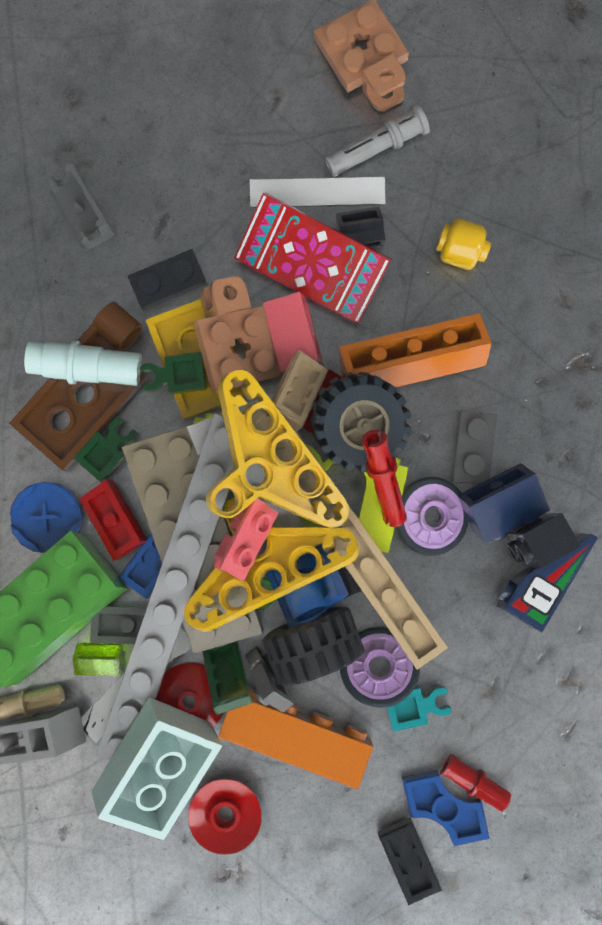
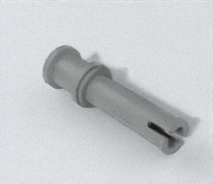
[324,103,430,177]

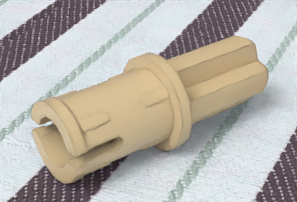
[0,684,65,721]

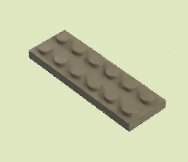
[122,423,264,654]

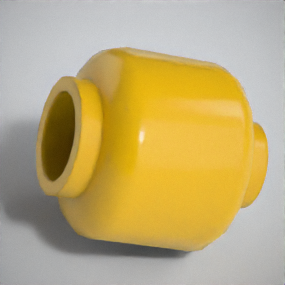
[436,218,491,270]

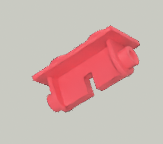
[212,498,278,582]

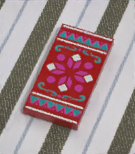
[234,192,392,324]

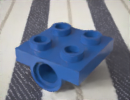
[267,543,349,628]

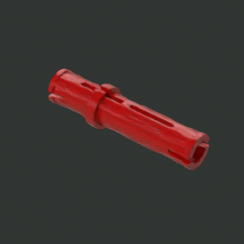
[361,429,407,527]

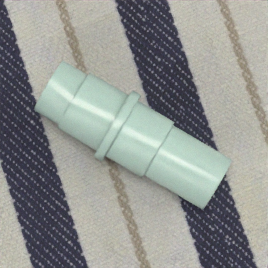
[24,340,142,386]

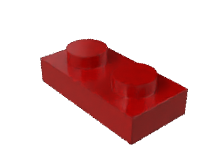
[79,480,147,561]

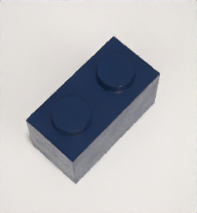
[457,463,550,544]

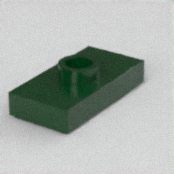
[202,641,253,715]

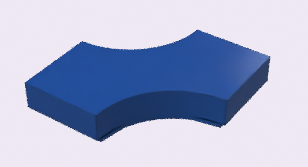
[402,770,490,846]

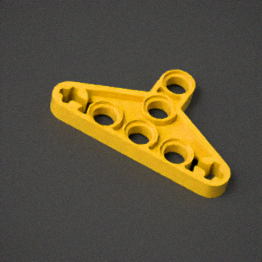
[206,370,349,528]
[184,497,359,632]

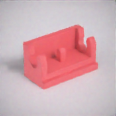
[262,292,324,373]

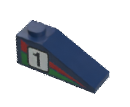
[497,533,598,633]

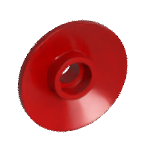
[155,662,223,727]
[188,778,262,855]

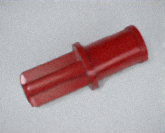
[440,754,512,812]

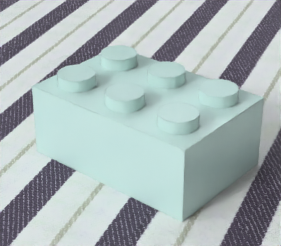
[91,697,222,840]

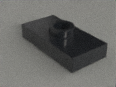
[377,817,442,906]

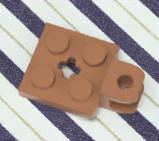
[313,0,409,112]
[193,276,282,394]

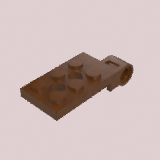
[9,301,148,471]

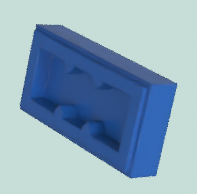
[118,533,162,599]

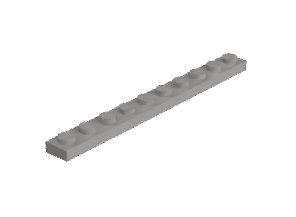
[96,412,234,760]

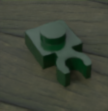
[140,352,207,395]
[73,417,138,482]

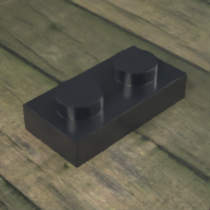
[128,249,207,311]

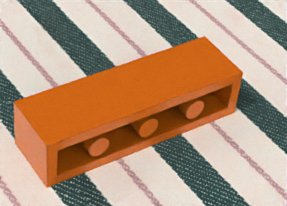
[339,313,492,388]
[218,687,373,790]

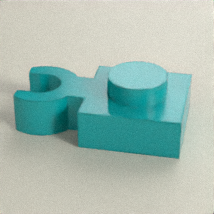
[387,685,452,732]

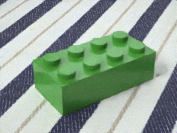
[0,531,128,687]

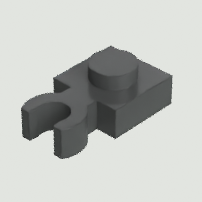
[245,646,294,712]

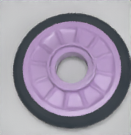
[396,477,469,556]
[340,627,420,708]

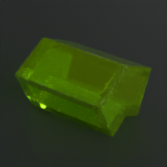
[72,642,126,677]

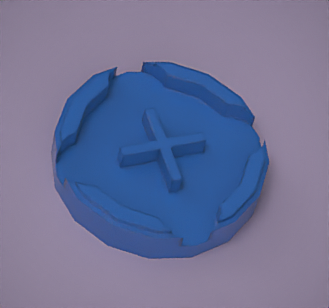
[10,482,83,553]

